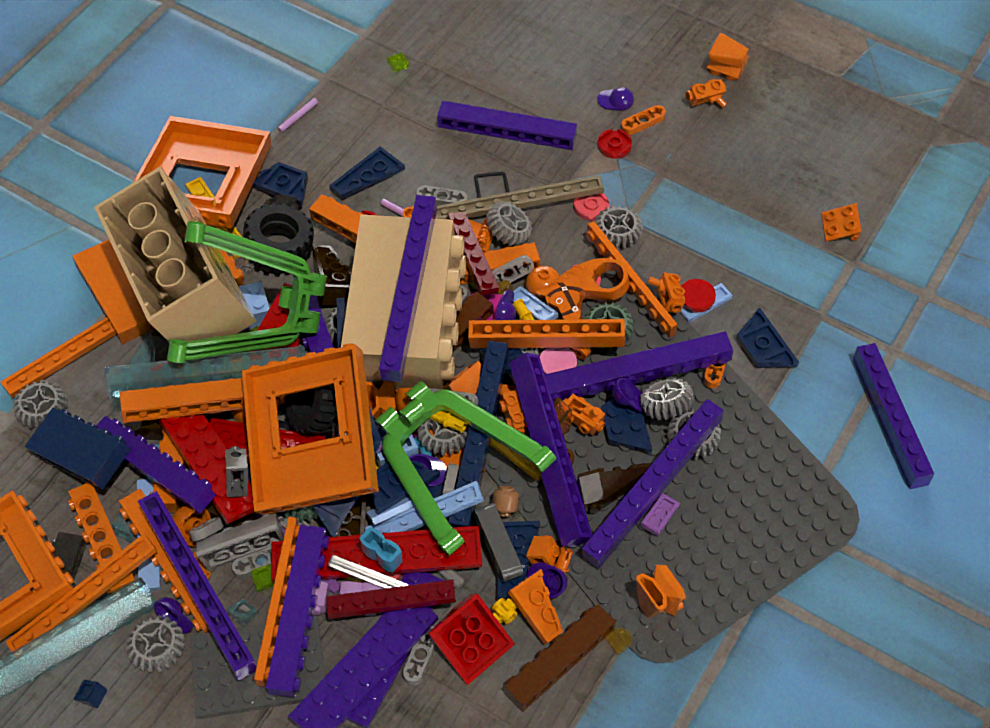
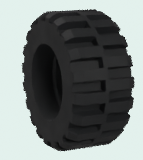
[243,203,314,273]
[284,383,341,436]

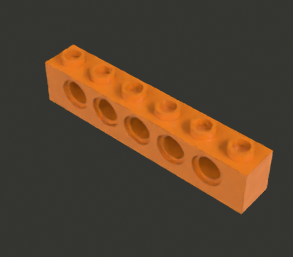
[68,483,139,599]

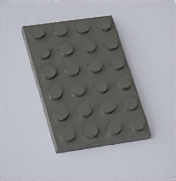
[190,615,325,720]

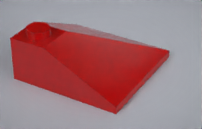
[428,593,515,685]

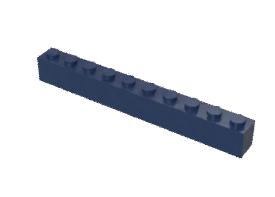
[448,341,509,528]

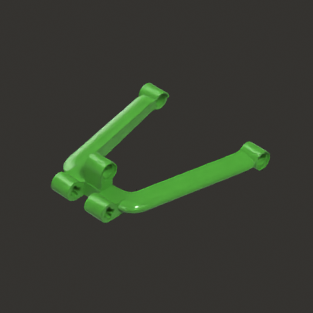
[167,221,327,363]
[375,381,557,556]

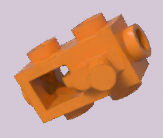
[685,79,727,109]
[647,272,685,313]
[498,390,528,435]
[560,394,605,435]

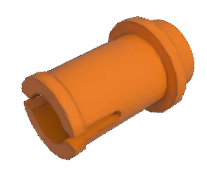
[554,547,574,574]

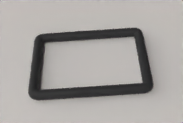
[474,171,510,198]

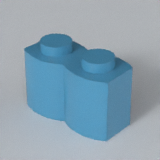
[359,527,403,572]

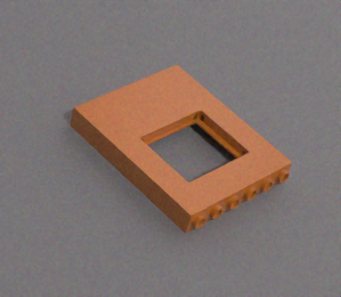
[133,116,271,228]
[72,224,244,344]
[242,343,379,515]
[0,490,74,641]

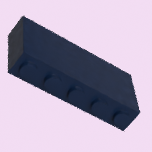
[24,407,131,490]

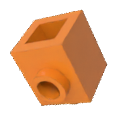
[526,535,560,566]

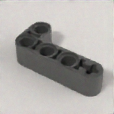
[473,503,523,582]

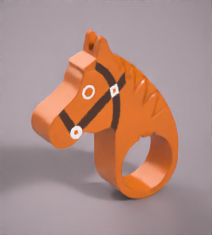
[536,258,629,320]

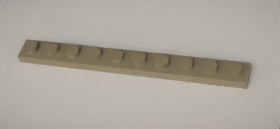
[435,175,604,219]

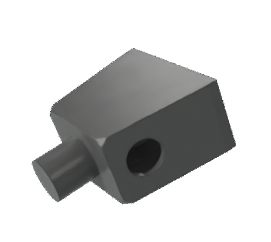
[225,446,248,497]

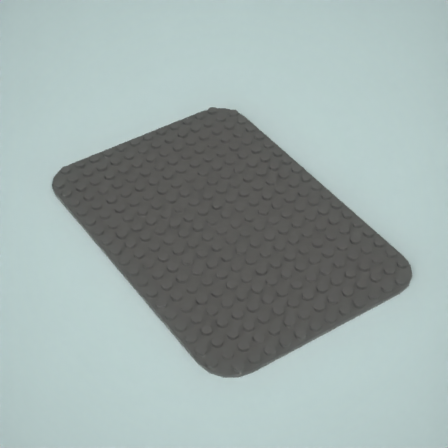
[443,271,860,663]

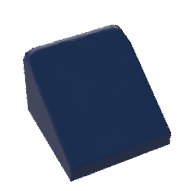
[74,680,107,708]

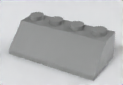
[196,513,285,570]

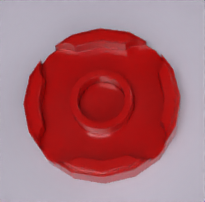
[597,129,632,159]
[681,279,716,312]

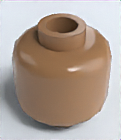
[492,486,519,517]

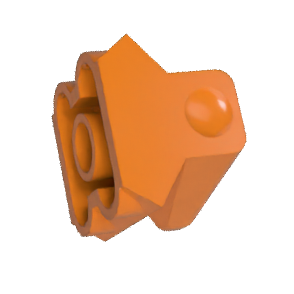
[706,33,749,81]
[366,380,396,425]
[636,565,686,618]

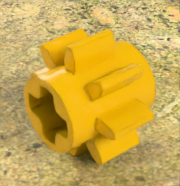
[492,598,518,624]

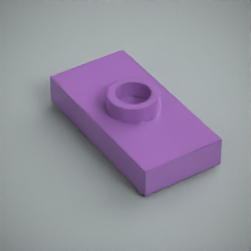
[641,493,680,536]

